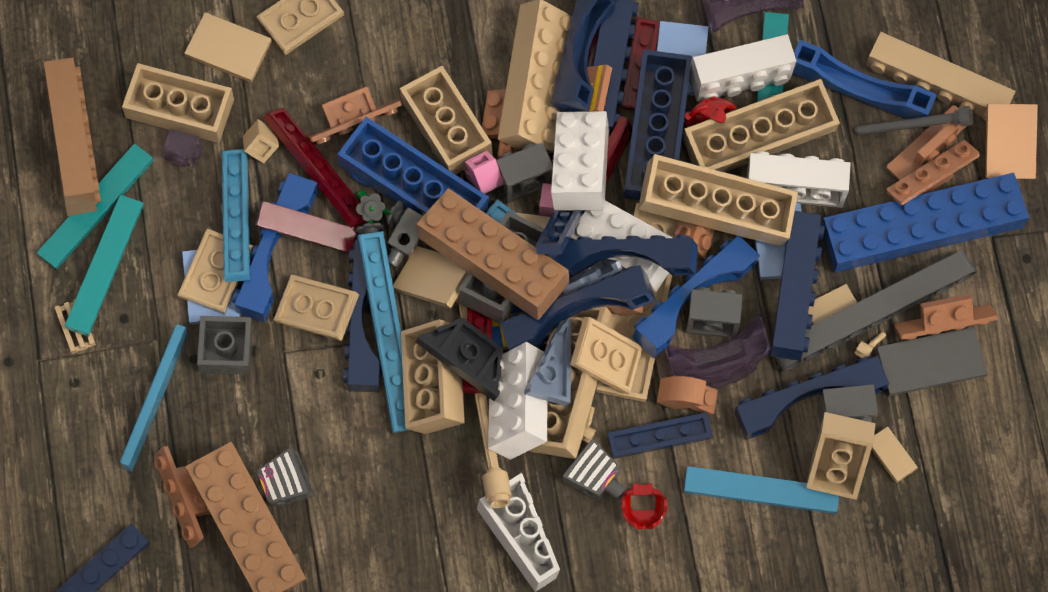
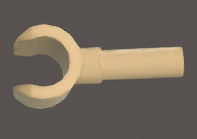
[855,332,886,358]
[582,407,596,443]

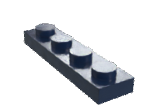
[536,210,583,257]
[607,412,713,459]
[55,523,150,592]

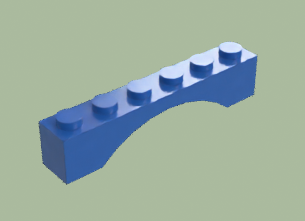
[792,40,937,119]
[233,173,318,323]
[632,236,760,359]

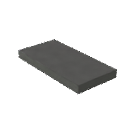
[876,327,988,396]

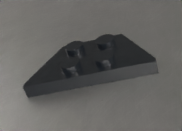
[415,318,503,401]

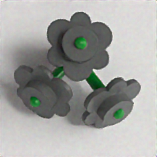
[356,190,405,235]

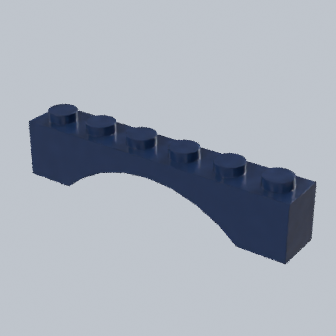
[551,0,616,112]
[550,235,698,277]
[343,240,380,392]
[500,265,656,350]
[734,356,890,440]

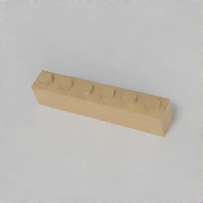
[866,32,1016,121]

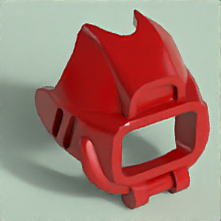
[684,96,737,127]
[621,483,667,529]

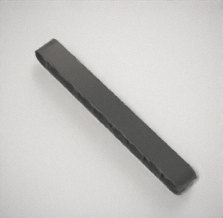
[775,250,977,372]

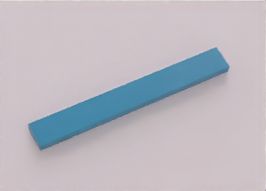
[358,231,410,433]

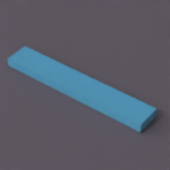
[222,149,250,282]
[120,324,188,472]
[684,466,839,514]

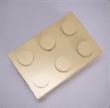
[806,412,876,500]

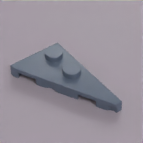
[559,259,623,296]
[524,319,571,406]

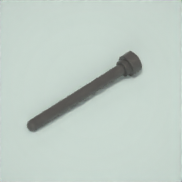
[854,106,973,135]

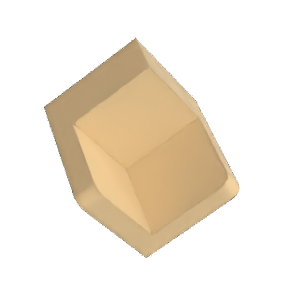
[243,119,279,163]

